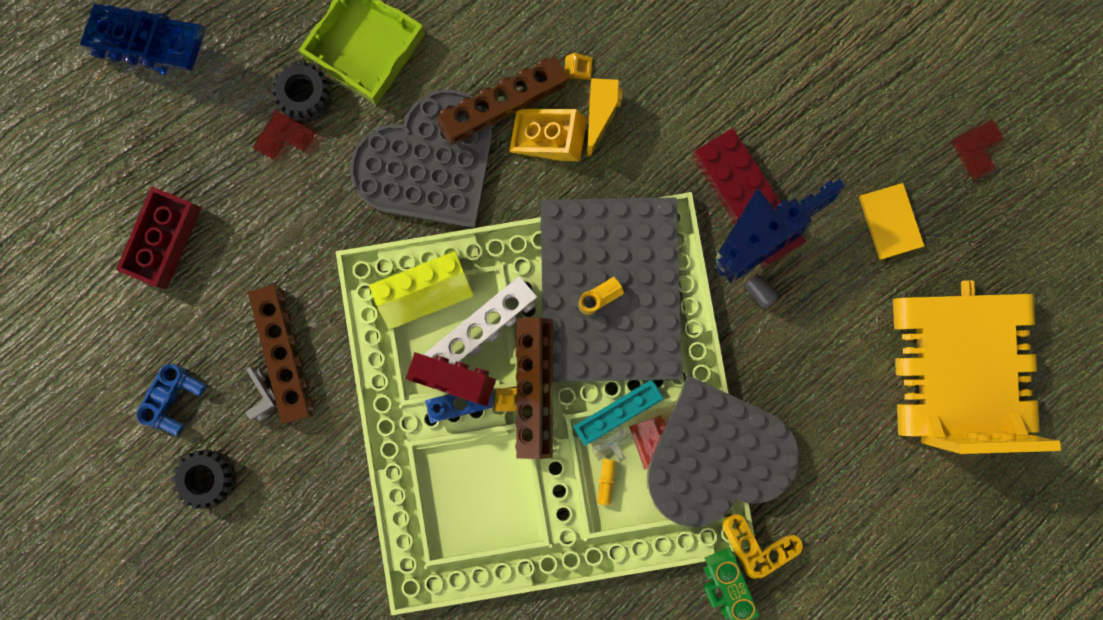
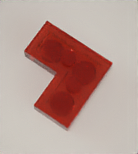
[252,110,315,160]
[951,120,1003,180]

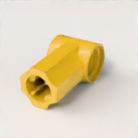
[578,277,624,315]

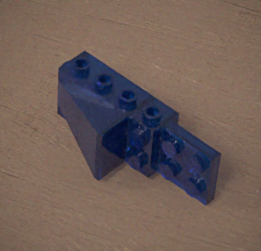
[79,4,207,75]
[714,178,845,284]

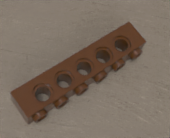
[437,57,568,146]
[248,285,314,424]
[515,318,553,459]

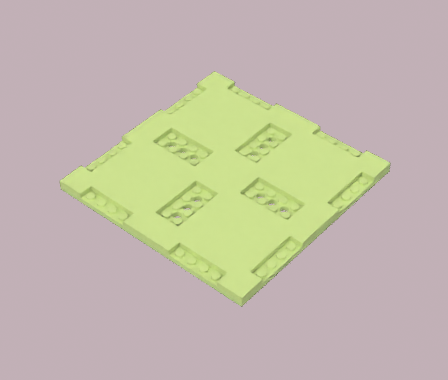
[336,192,755,615]

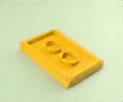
[859,183,924,260]

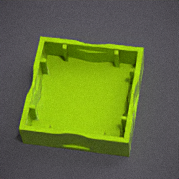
[298,0,425,106]

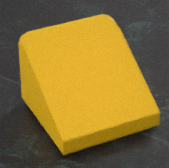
[564,53,593,80]

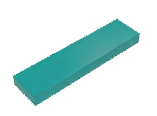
[573,380,664,446]

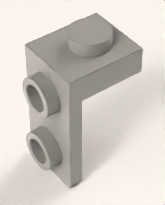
[245,367,277,422]

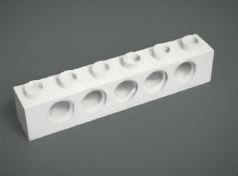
[423,276,537,365]

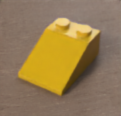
[587,78,623,156]
[509,109,587,161]

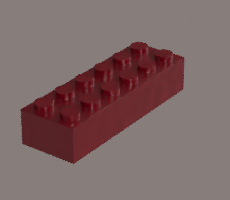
[692,128,806,269]

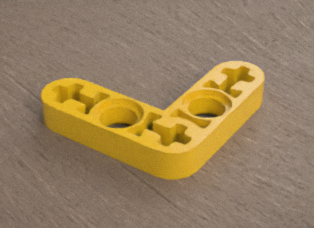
[723,514,803,579]

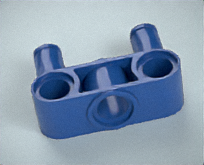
[136,364,207,437]
[425,394,496,423]

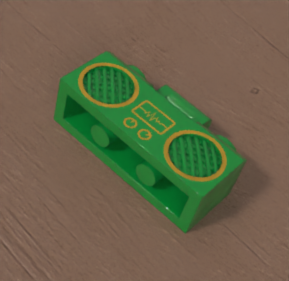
[703,547,760,620]

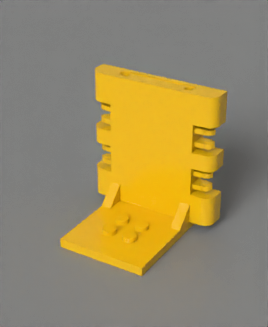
[893,294,1061,454]

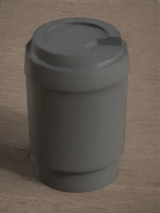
[744,274,779,308]

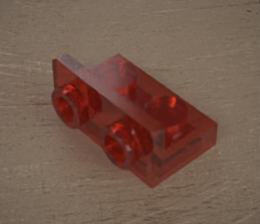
[629,415,666,470]

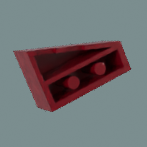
[405,352,496,406]

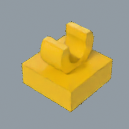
[495,388,517,412]

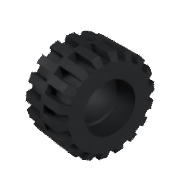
[271,61,333,123]
[171,450,236,509]

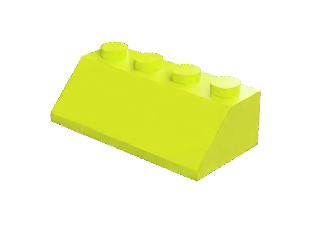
[369,251,474,330]

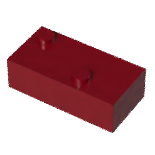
[116,186,202,289]

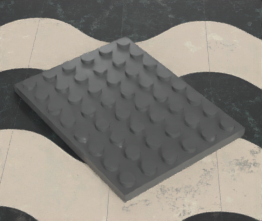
[540,197,682,382]

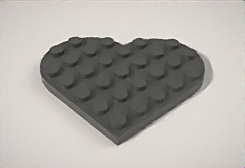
[350,89,492,229]
[647,376,799,527]

